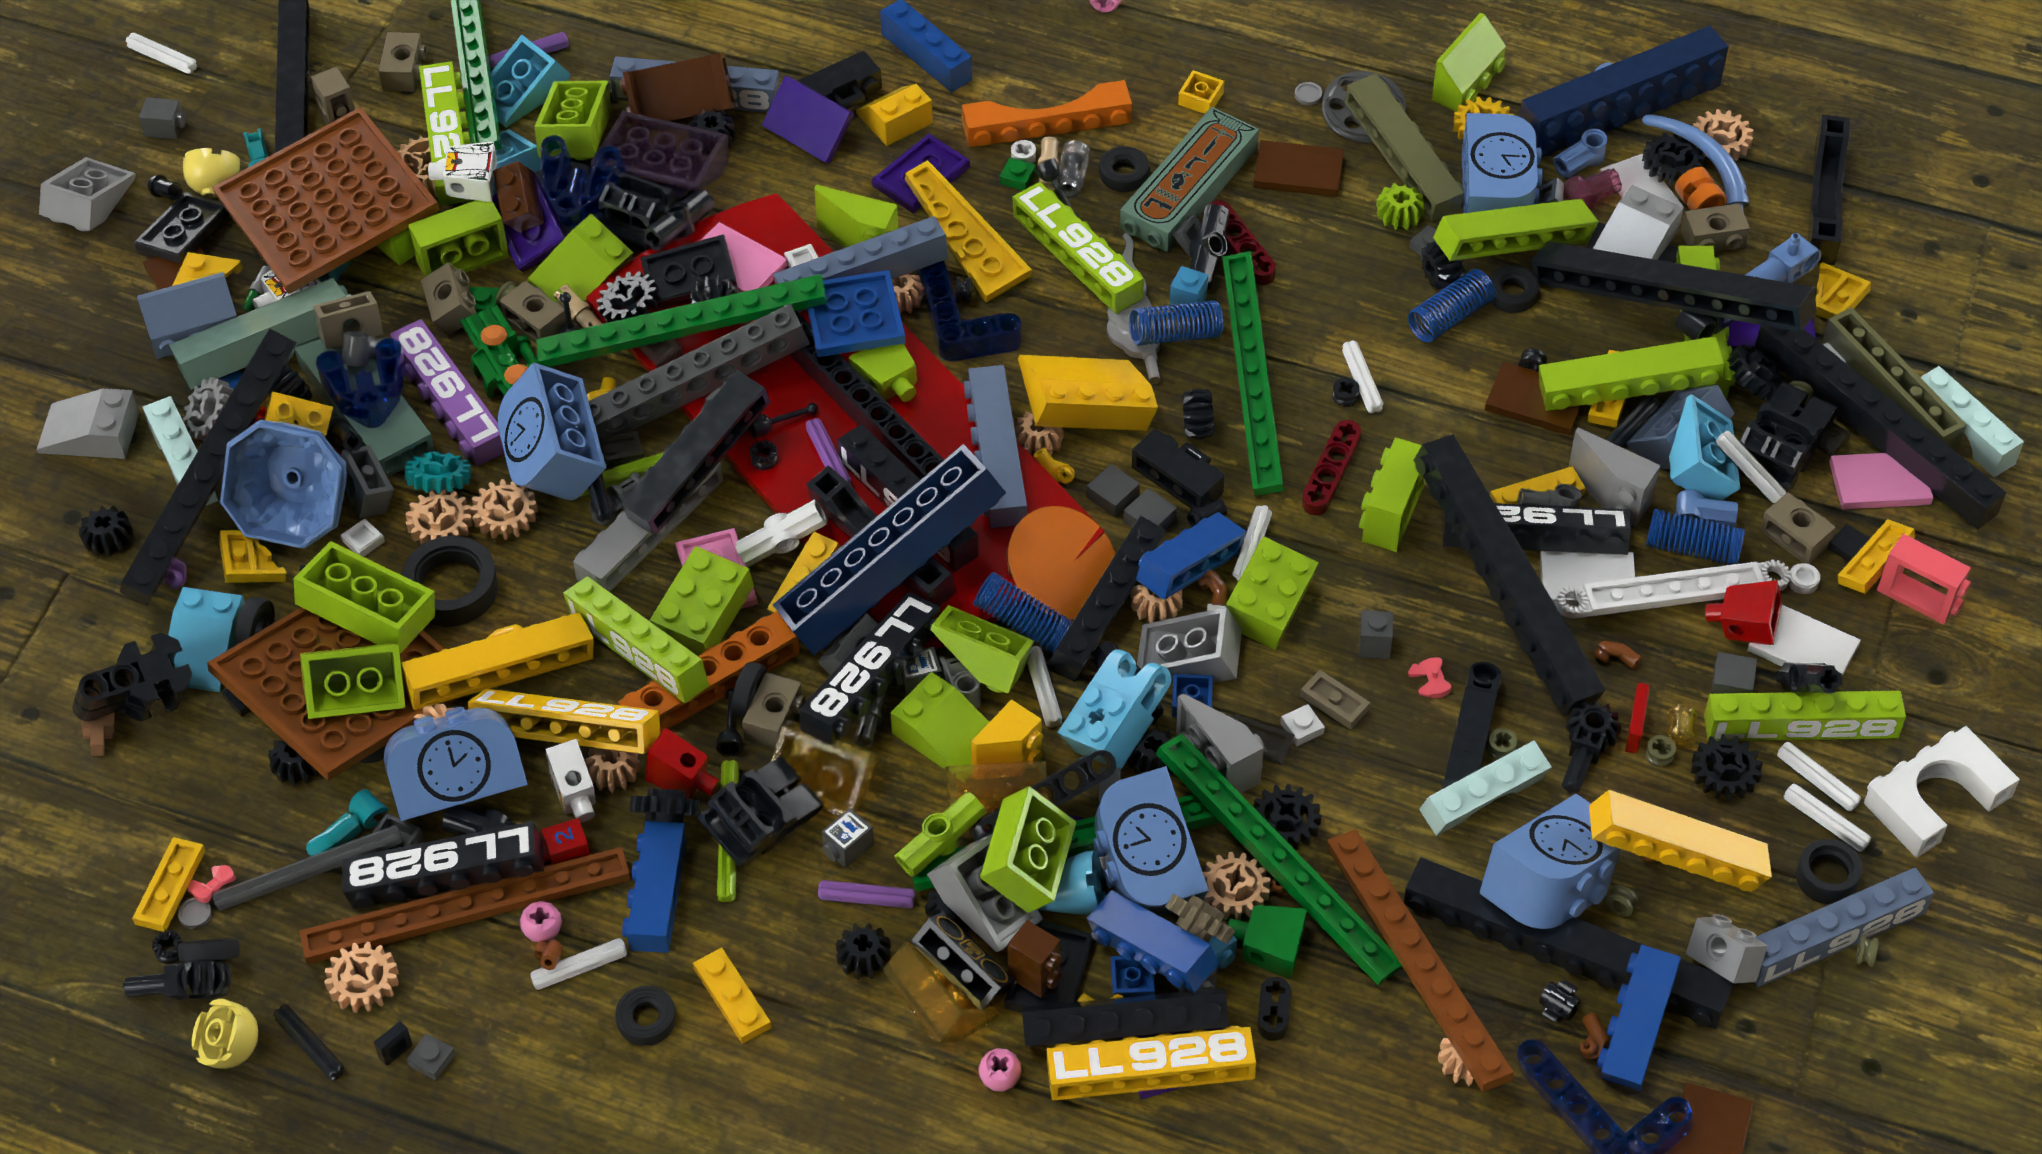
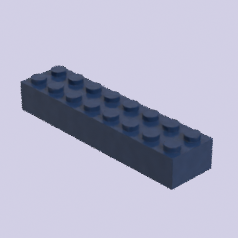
[1519,26,1729,158]
[773,444,1006,655]

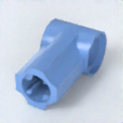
[1553,129,1607,178]
[1675,489,1738,529]

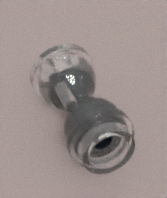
[1057,141,1090,198]

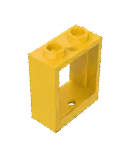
[264,392,333,436]

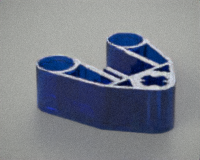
[540,135,626,227]
[316,338,406,428]

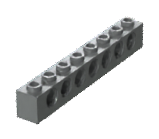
[588,304,810,446]

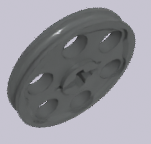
[1322,71,1406,143]

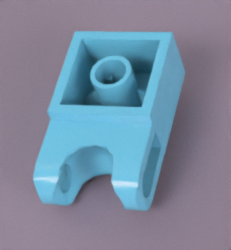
[1057,649,1171,769]

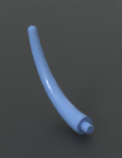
[1642,114,1749,212]

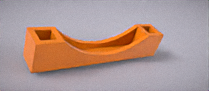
[962,80,1132,148]

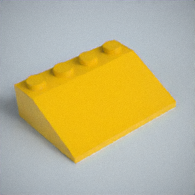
[1018,355,1158,431]

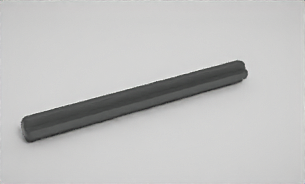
[213,825,403,911]

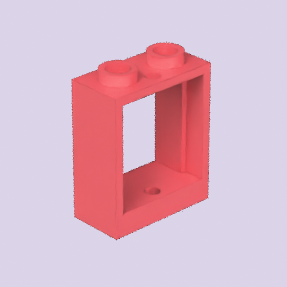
[1877,534,1971,625]

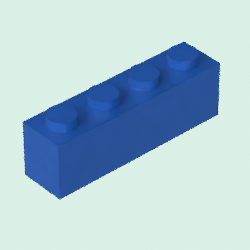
[880,0,972,93]
[1136,512,1246,600]
[622,821,687,953]
[1086,890,1219,993]
[1596,944,1681,1091]

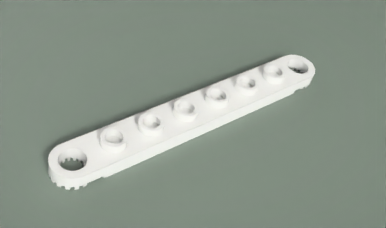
[1555,560,1791,618]

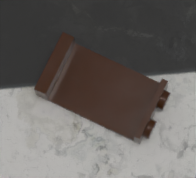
[620,52,736,128]

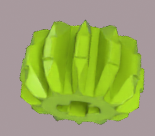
[1376,183,1425,230]

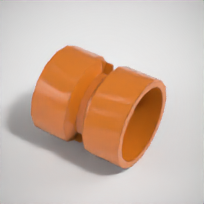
[1675,167,1727,210]

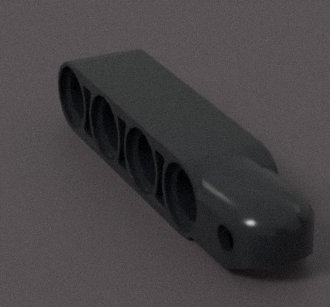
[1442,662,1501,789]
[970,750,1116,841]

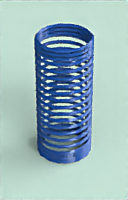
[1408,269,1495,343]
[1129,300,1224,346]
[1646,509,1745,565]
[973,572,1072,654]

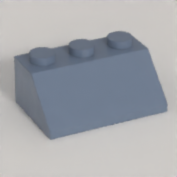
[137,272,237,359]
[1626,385,1735,469]

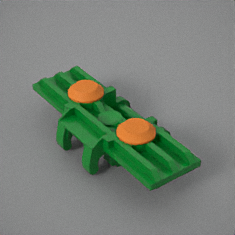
[460,305,539,398]

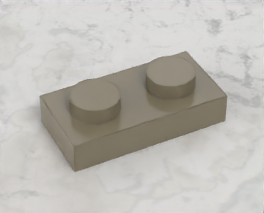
[1300,669,1370,730]

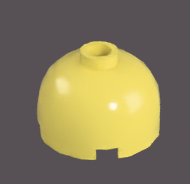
[183,148,240,199]
[192,998,258,1069]

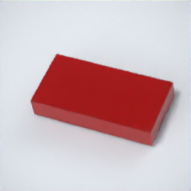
[1625,683,1650,754]

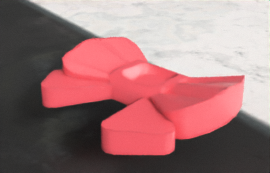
[1408,657,1452,698]
[188,865,236,903]

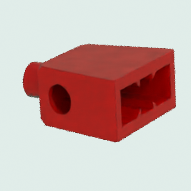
[1705,580,1782,645]
[645,728,720,799]

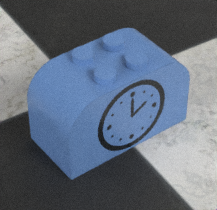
[1461,113,1542,213]
[498,362,606,501]
[384,707,528,821]
[1093,766,1209,916]
[1480,794,1621,929]

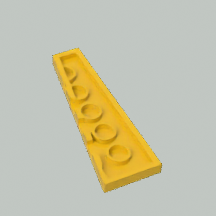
[905,160,1032,303]

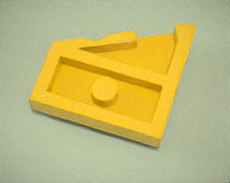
[172,252,242,286]
[1815,262,1871,319]
[219,530,287,583]

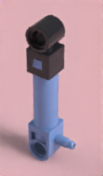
[1675,233,1821,340]

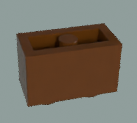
[493,161,544,232]
[1008,920,1062,998]

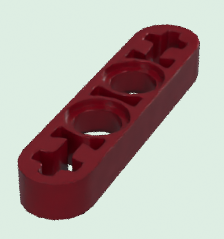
[1208,201,1276,285]
[1302,420,1361,515]

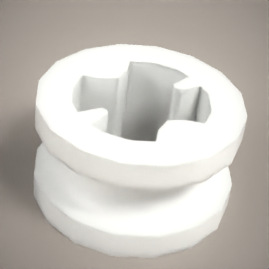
[1011,140,1036,164]

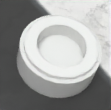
[1788,563,1820,594]

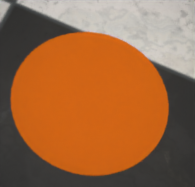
[1008,506,1116,620]

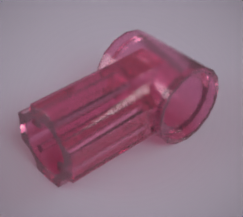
[1563,168,1622,210]

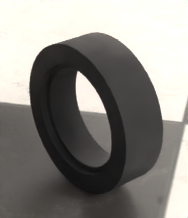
[402,536,498,627]

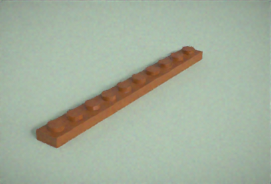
[1327,829,1514,1092]
[299,847,631,965]

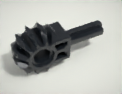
[1562,700,1622,794]
[122,960,231,1000]

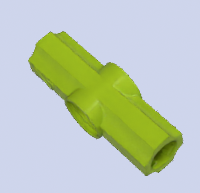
[894,792,987,877]

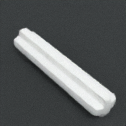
[126,33,197,74]
[1342,340,1383,414]
[1716,431,1786,503]
[1233,505,1272,581]
[1027,646,1062,728]
[1777,742,1861,811]
[1784,784,1871,851]
[530,938,627,990]

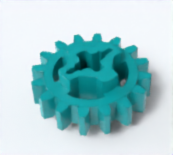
[405,451,471,494]

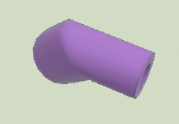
[164,558,187,589]

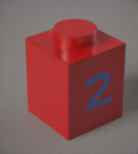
[541,818,590,865]

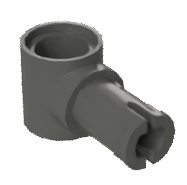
[341,331,396,366]
[1517,484,1582,507]

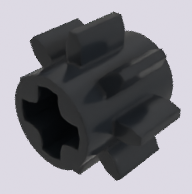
[1539,980,1581,1023]

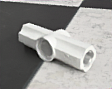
[735,500,828,567]

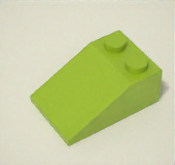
[814,185,898,248]
[527,214,633,303]
[930,605,1034,693]
[891,672,989,783]

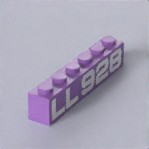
[390,319,504,467]

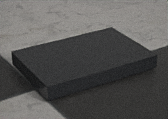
[134,192,230,263]
[640,234,738,309]
[1004,921,1095,1013]

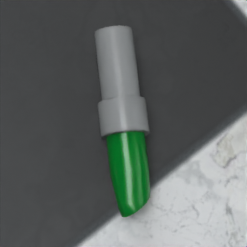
[242,266,271,311]

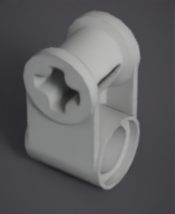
[938,657,981,709]

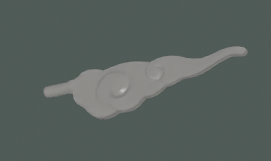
[1107,233,1160,385]

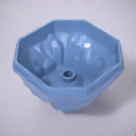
[220,420,348,549]

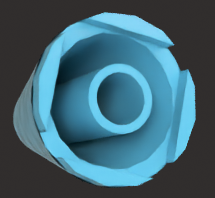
[1037,850,1106,915]

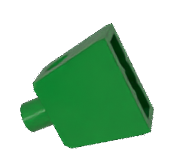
[1228,905,1307,979]

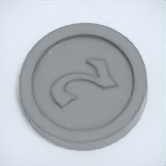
[1295,82,1322,106]
[178,898,212,929]

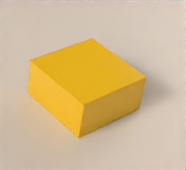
[1178,70,1224,114]

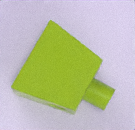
[849,344,917,402]

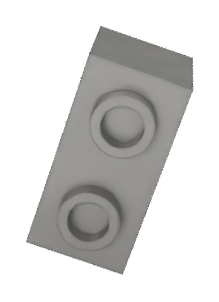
[1686,914,1768,983]

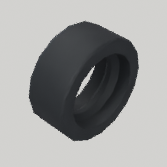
[1796,839,1862,904]

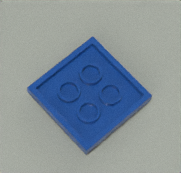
[807,270,906,357]

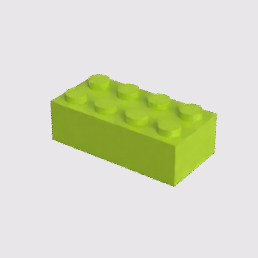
[535,81,612,161]
[293,541,435,654]

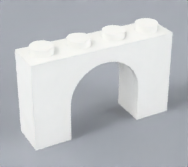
[1864,726,2020,858]

